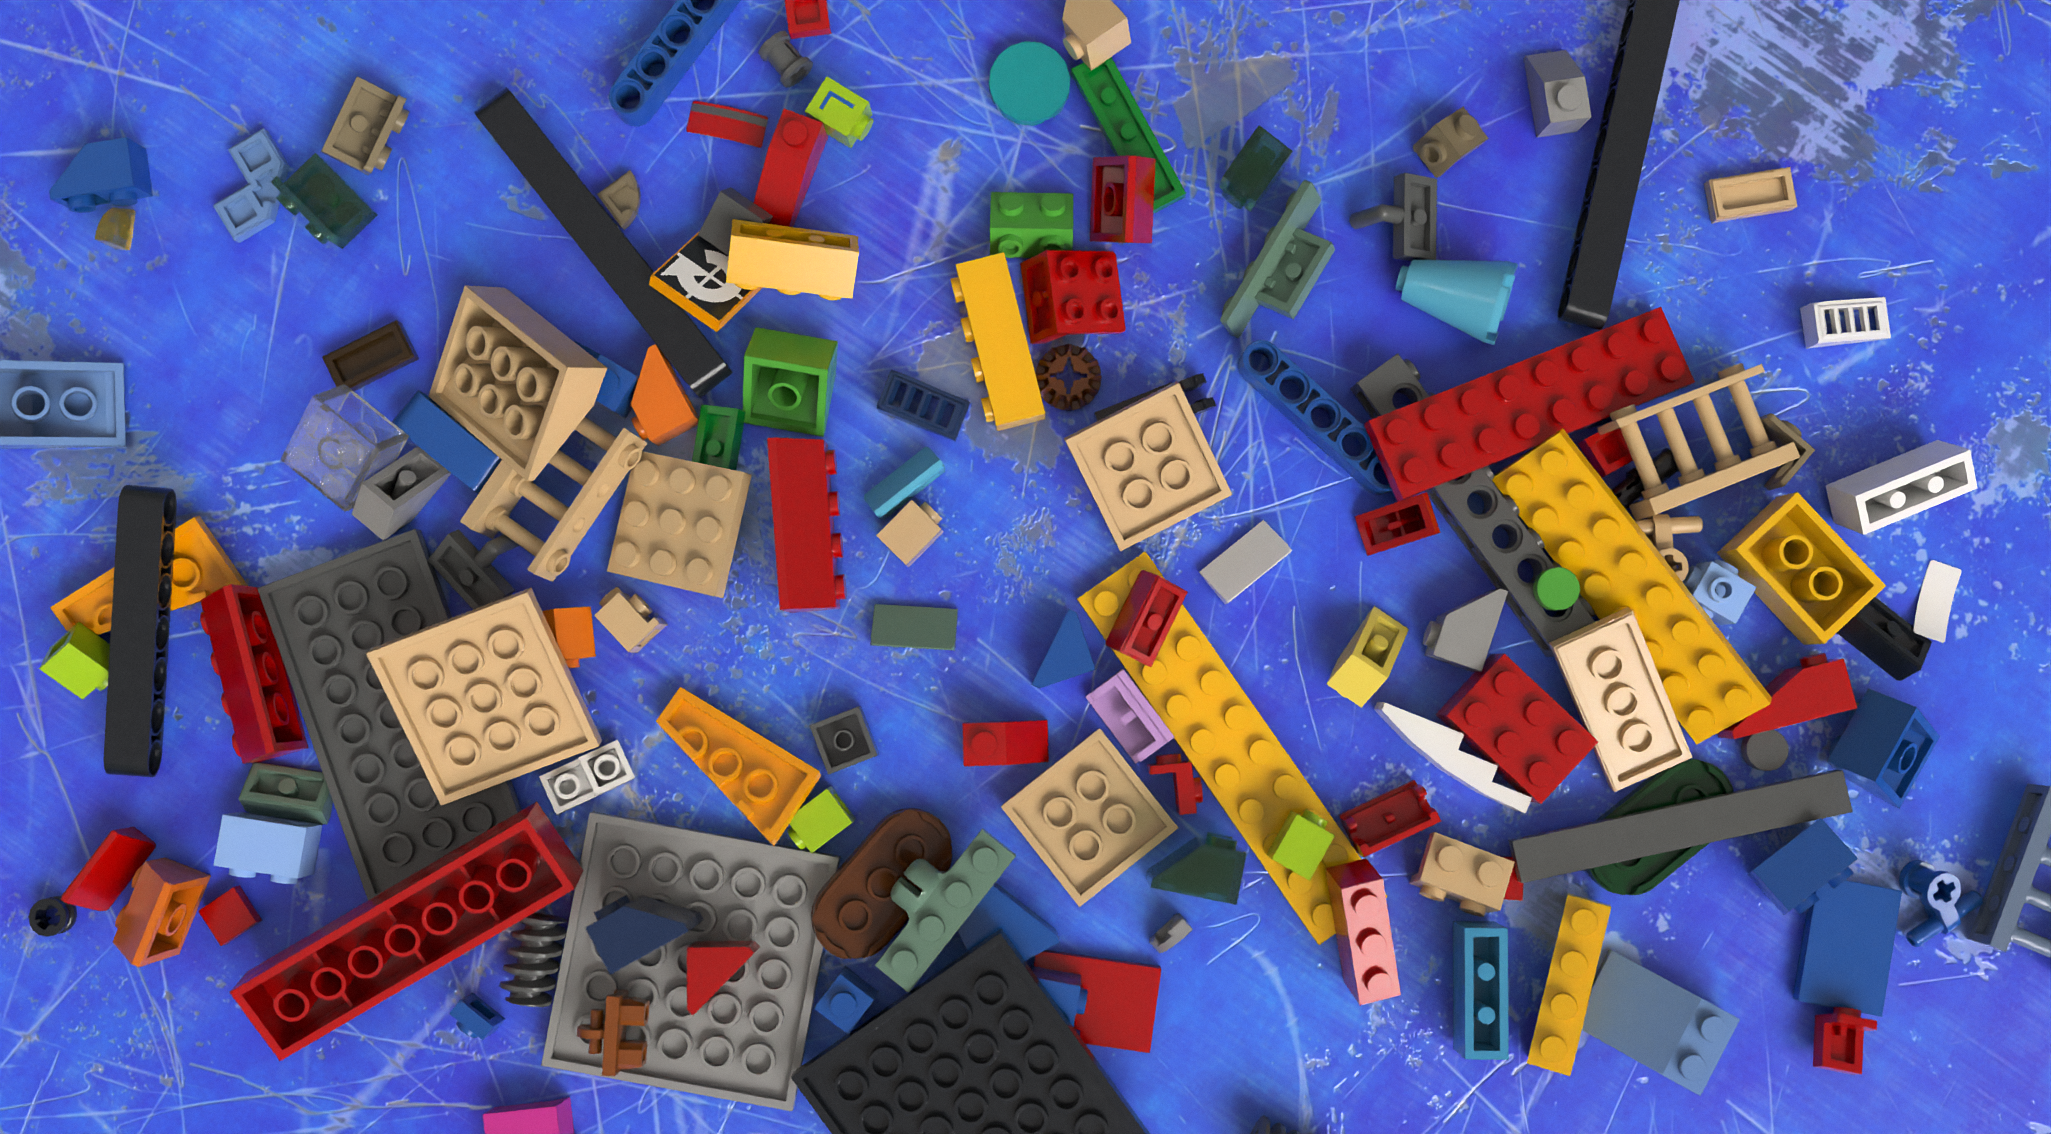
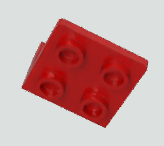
[1020,250,1126,344]

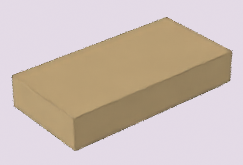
[1704,167,1798,223]

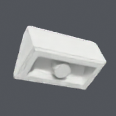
[1199,520,1293,604]

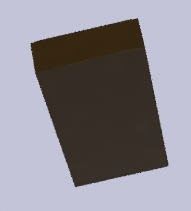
[322,320,419,396]

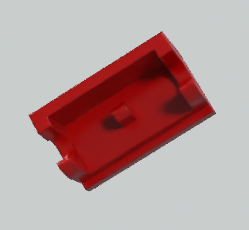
[1338,780,1441,857]

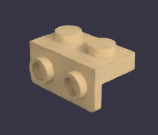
[1410,832,1515,917]

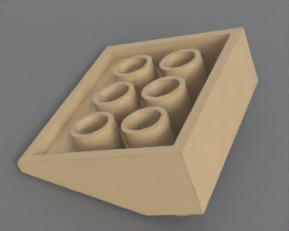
[428,285,607,481]

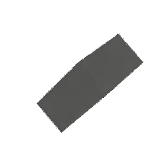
[698,187,773,256]
[809,706,880,775]

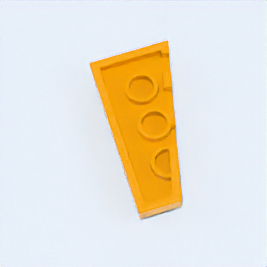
[50,516,248,635]
[656,687,822,847]

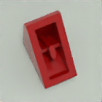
[1355,492,1440,556]
[687,941,760,1016]

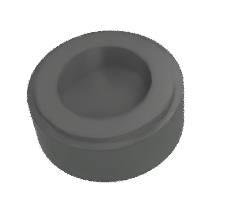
[1741,730,1789,771]

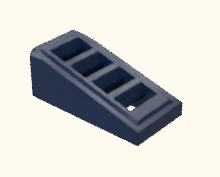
[877,370,970,442]

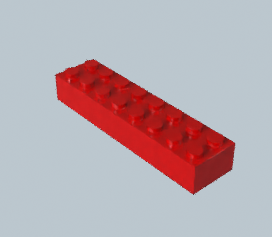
[229,802,584,1061]

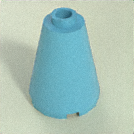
[1395,259,1518,345]

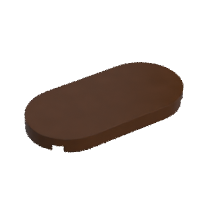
[811,808,953,959]

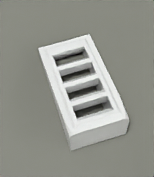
[1800,297,1891,349]

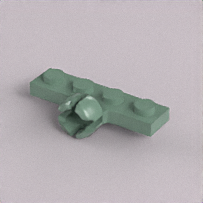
[875,828,1016,993]

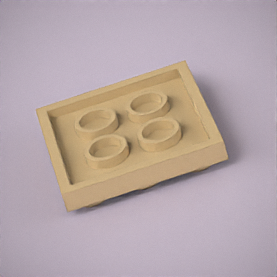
[1064,381,1232,551]
[607,451,752,598]
[1001,728,1178,907]

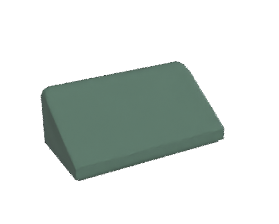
[870,604,958,651]
[238,762,333,825]

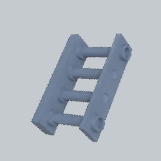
[1968,784,2051,958]

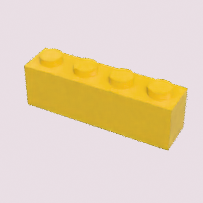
[950,252,1046,431]
[1527,893,1611,1076]

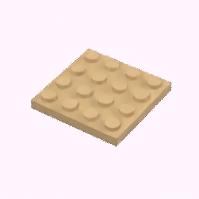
[366,588,602,806]

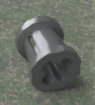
[758,31,813,88]

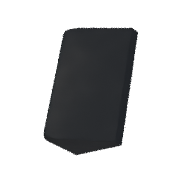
[1837,597,1932,681]

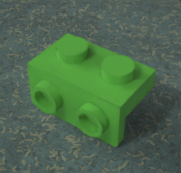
[990,192,1073,258]

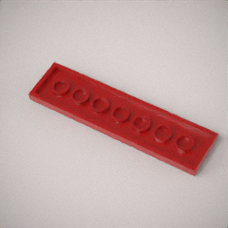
[1364,307,1695,502]

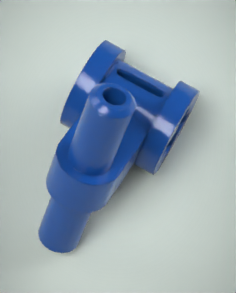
[1899,860,1983,947]

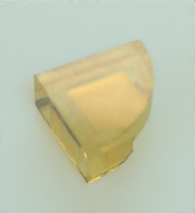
[95,207,136,250]

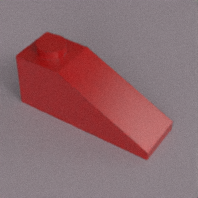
[753,108,828,227]
[1717,653,1857,739]

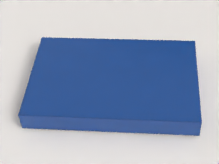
[1792,880,1902,1017]

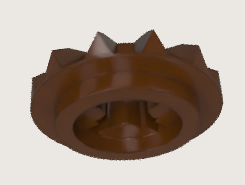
[1036,343,1102,411]

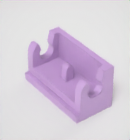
[1085,669,1174,764]

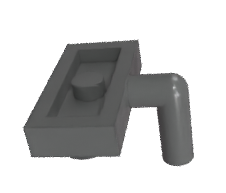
[1349,173,1437,261]
[428,529,520,609]

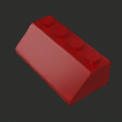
[767,437,847,613]
[200,584,308,764]

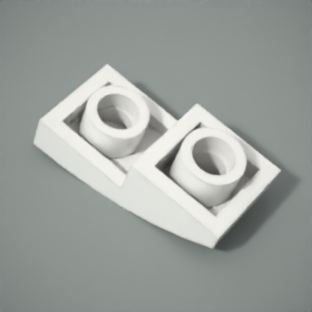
[539,740,635,815]

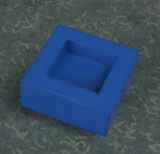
[449,993,505,1040]

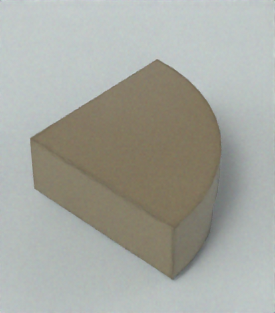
[597,170,641,230]

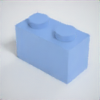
[213,812,323,884]

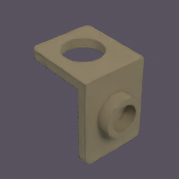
[1760,413,1815,490]

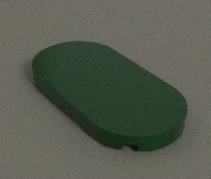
[1586,759,1734,895]

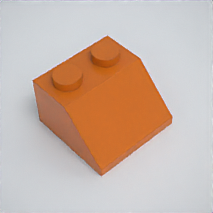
[113,857,211,967]

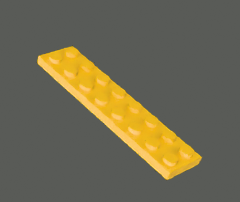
[1492,428,1772,744]

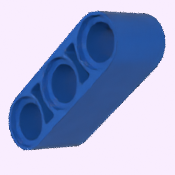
[391,390,502,494]

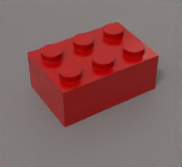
[1435,653,1599,804]

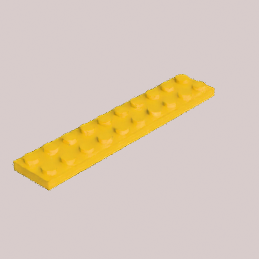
[1077,551,1388,945]

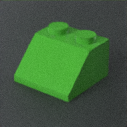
[743,327,838,437]

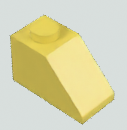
[1326,606,1409,708]

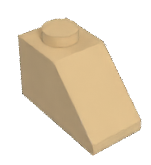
[1062,0,1131,71]

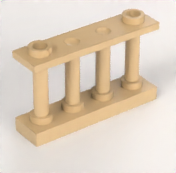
[1597,363,1800,521]
[460,417,647,582]

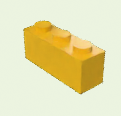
[726,219,859,300]

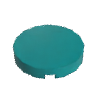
[989,41,1071,126]

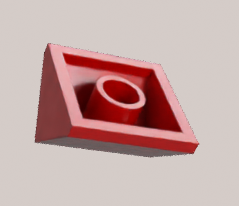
[1090,155,1156,243]

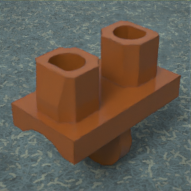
[577,989,650,1076]

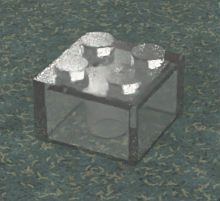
[280,384,409,512]

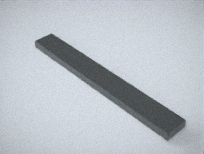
[1508,769,1853,883]

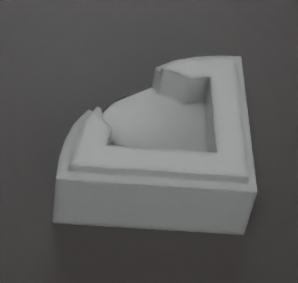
[1149,913,1193,953]

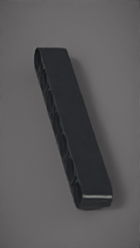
[104,485,177,777]

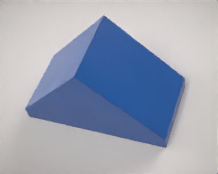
[1031,609,1096,688]

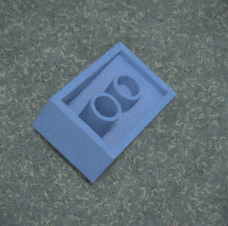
[0,360,126,449]
[1582,949,1740,1096]

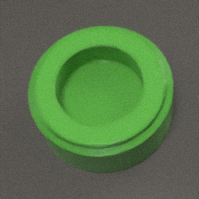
[1533,567,1580,611]

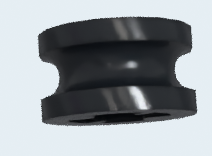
[28,896,77,937]

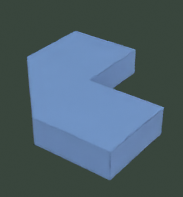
[213,128,290,243]

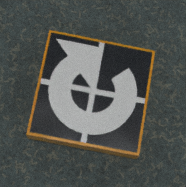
[649,232,763,332]

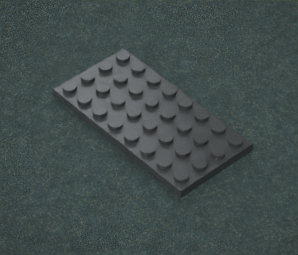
[257,529,522,900]

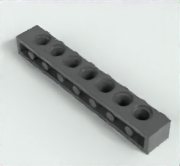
[1350,354,1595,657]

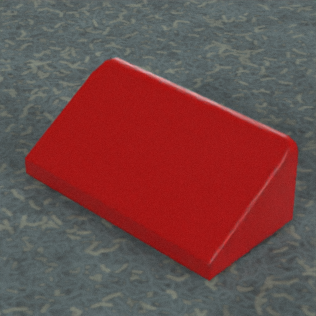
[1105,570,1188,667]
[61,827,156,911]

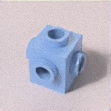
[1682,559,1757,625]

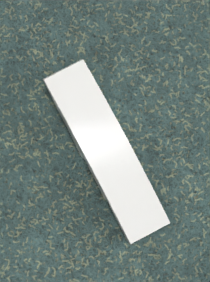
[1374,702,1532,813]

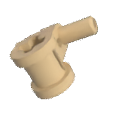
[1635,514,1703,581]

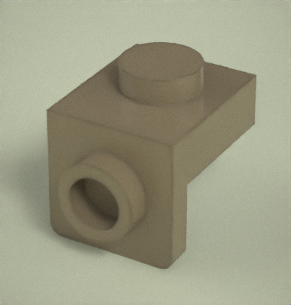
[1413,107,1489,178]

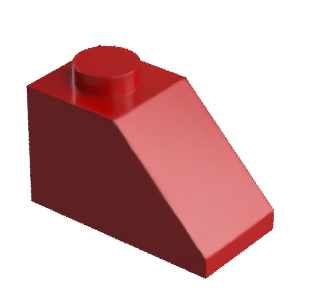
[963,720,1049,766]

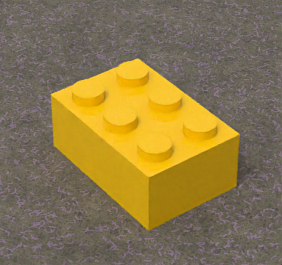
[1717,492,1886,645]

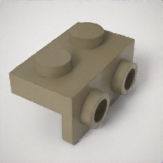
[321,76,410,176]

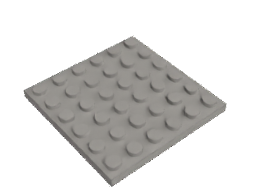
[541,811,841,1111]

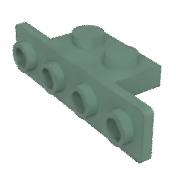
[1220,180,1336,338]

